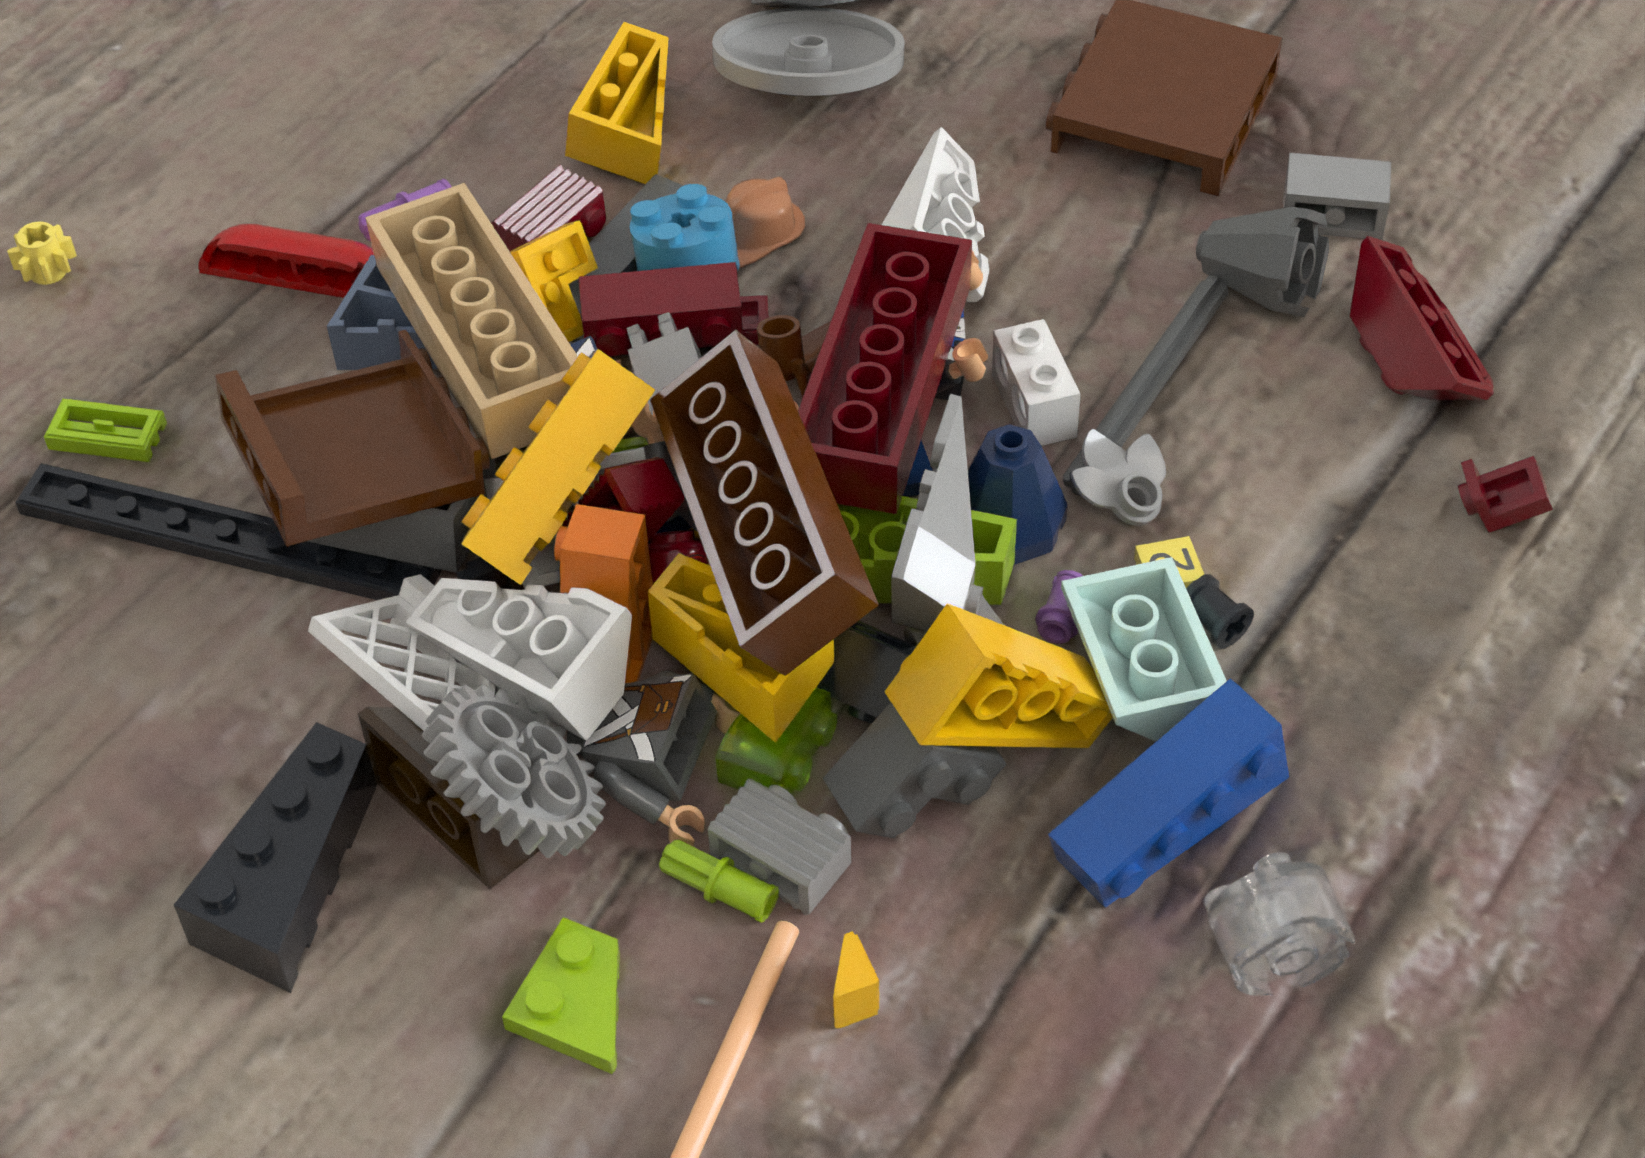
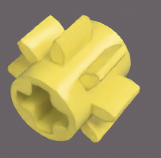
[7,221,77,285]

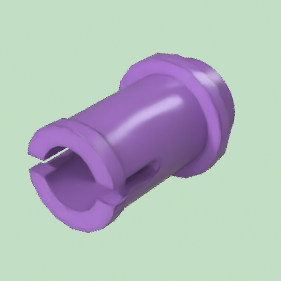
[1035,570,1083,644]

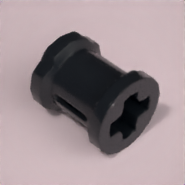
[1186,574,1254,649]

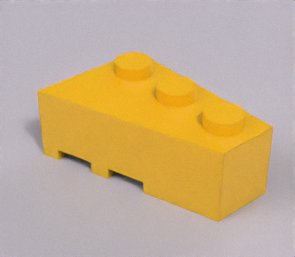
[648,553,834,743]

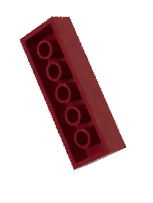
[798,223,972,514]

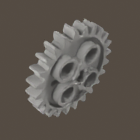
[422,684,606,858]

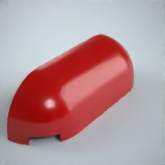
[198,224,374,298]

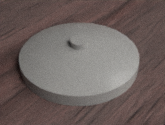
[712,7,905,96]

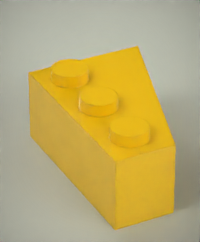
[565,22,669,184]

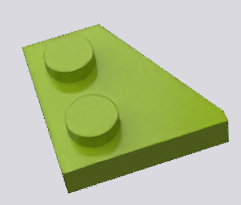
[502,917,620,1074]

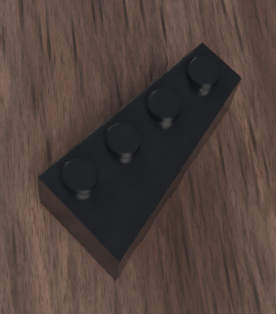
[174,722,377,993]

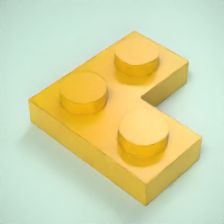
[510,220,598,342]

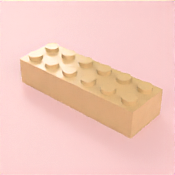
[365,183,578,459]

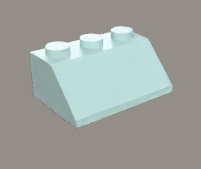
[1061,557,1227,741]

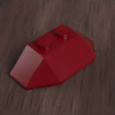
[1349,235,1494,400]

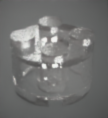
[1204,852,1355,996]

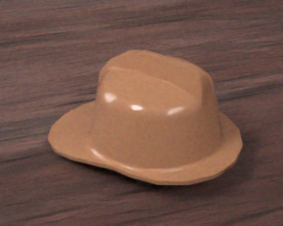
[725,177,805,268]

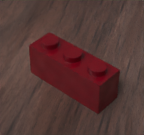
[579,262,743,356]

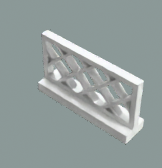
[308,574,559,731]

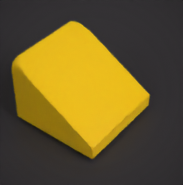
[833,931,879,1029]

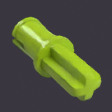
[659,840,779,923]

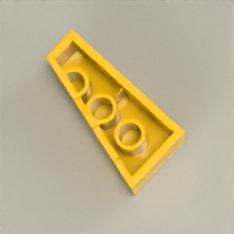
[461,349,655,585]
[885,603,1113,748]

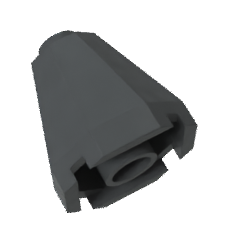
[1196,207,1329,317]

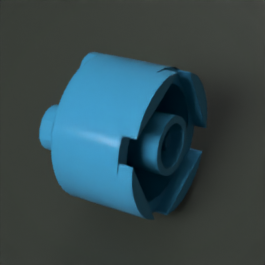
[630,184,740,271]

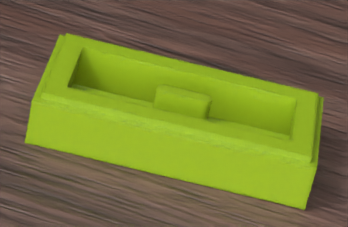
[44,398,167,462]

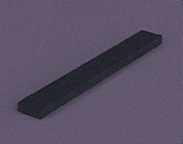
[15,463,442,600]

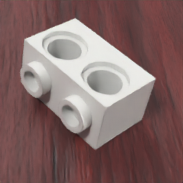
[992,319,1080,446]

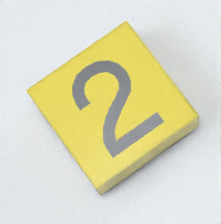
[1134,536,1204,588]

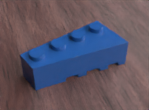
[1048,678,1289,908]

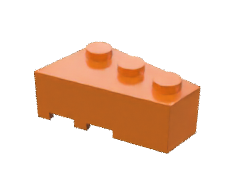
[554,504,653,683]

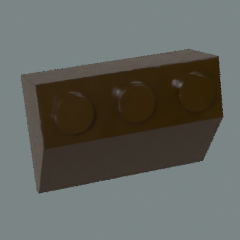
[358,707,540,890]

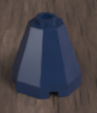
[967,424,1068,565]

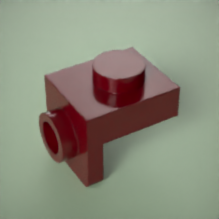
[1458,456,1553,533]

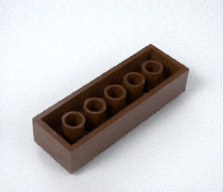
[650,330,879,676]

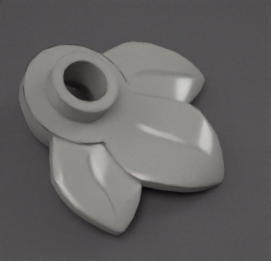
[1070,429,1166,526]

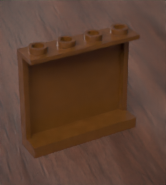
[1046,0,1282,197]
[215,330,490,546]

